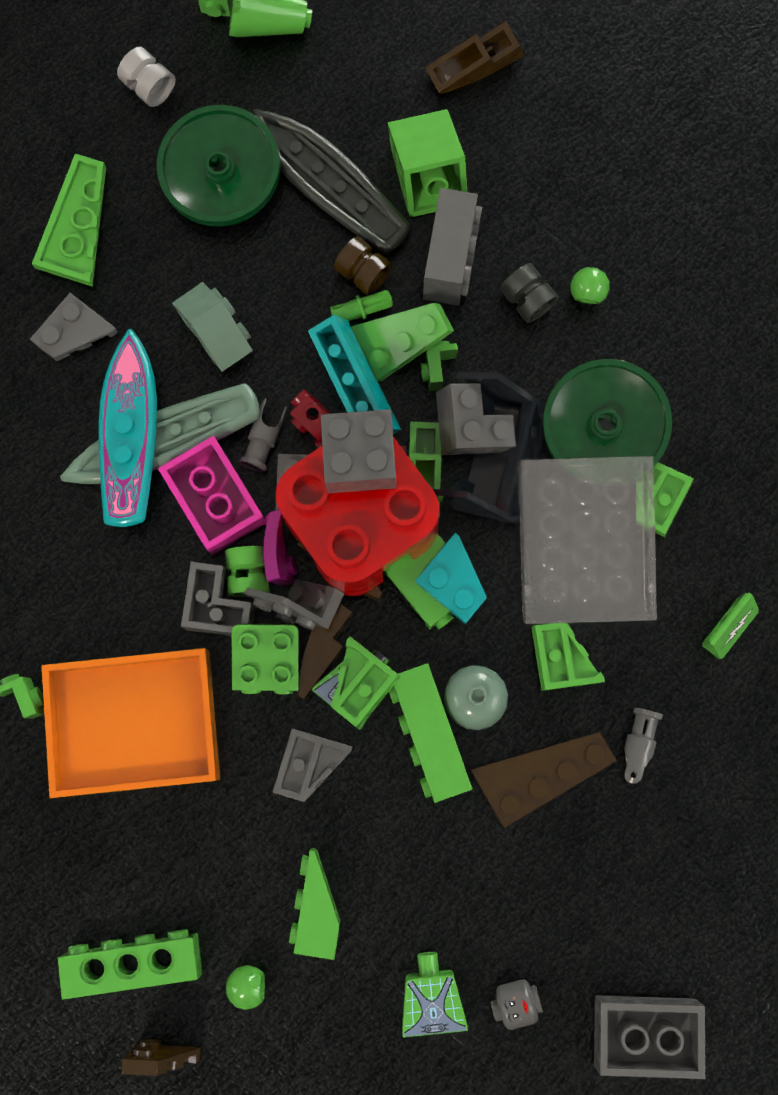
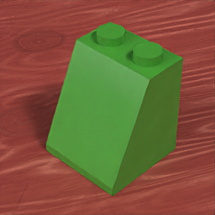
[388,109,467,218]

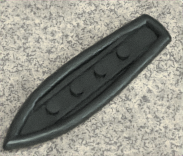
[252,109,411,254]

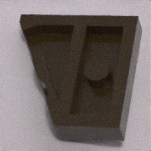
[122,1039,201,1076]

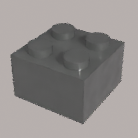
[321,409,397,493]

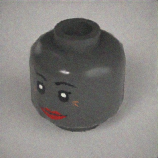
[490,979,543,1030]

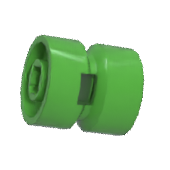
[225,546,270,597]

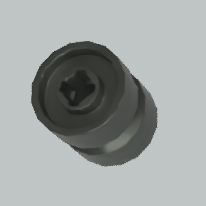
[500,263,559,323]

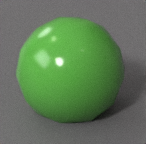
[570,267,610,304]
[226,965,265,1010]

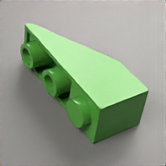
[289,848,341,960]

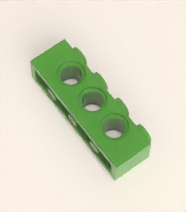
[58,929,202,1000]

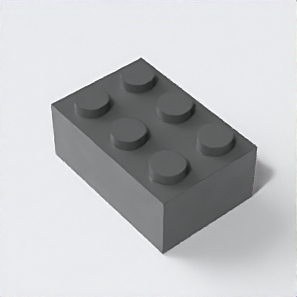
[423,188,482,306]
[594,995,705,1079]

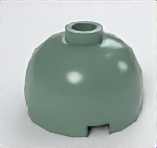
[443,665,508,730]

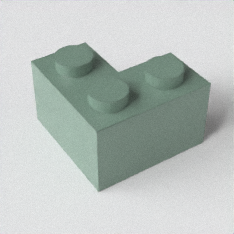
[172,282,253,372]

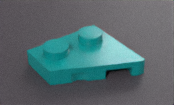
[415,533,487,624]

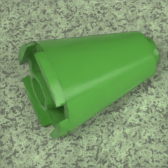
[229,0,312,37]

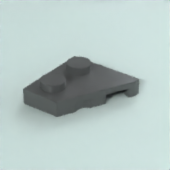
[30,293,118,361]

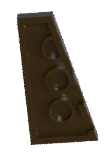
[470,732,617,828]

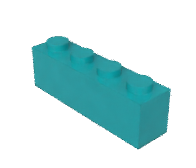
[308,315,401,434]

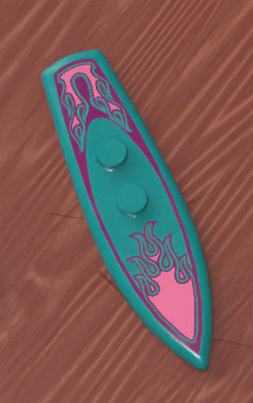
[99,329,157,527]

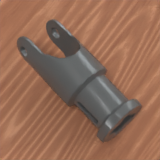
[239,398,287,473]
[624,707,663,783]

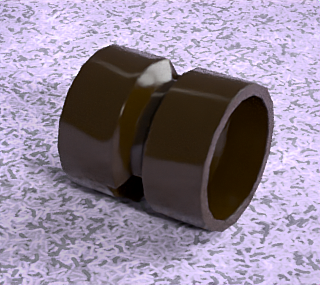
[334,236,393,296]

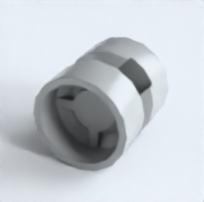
[117,47,176,107]

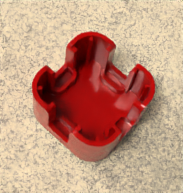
[276,437,439,596]

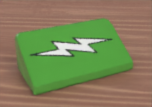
[702,592,759,659]

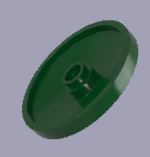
[157,105,281,226]
[543,359,672,487]

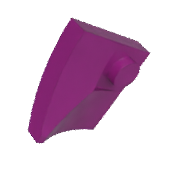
[264,510,297,587]

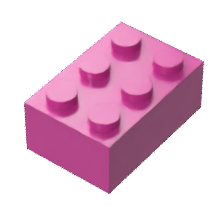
[158,435,265,556]

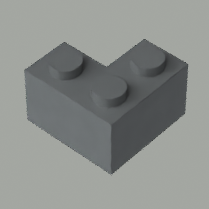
[436,383,516,455]
[181,562,255,636]

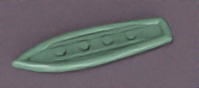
[60,383,260,484]

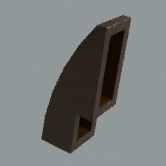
[425,21,524,94]
[298,603,353,700]

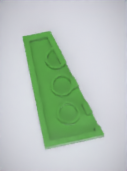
[32,154,106,287]

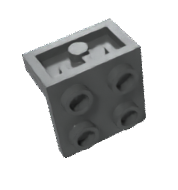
[244,579,344,630]

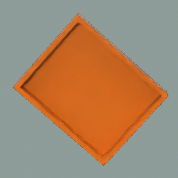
[42,648,220,798]

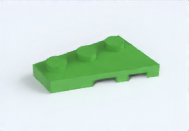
[351,303,454,381]

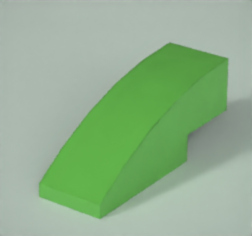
[409,422,441,511]

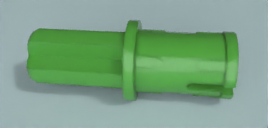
[330,290,393,321]

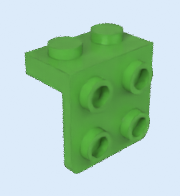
[232,624,300,694]

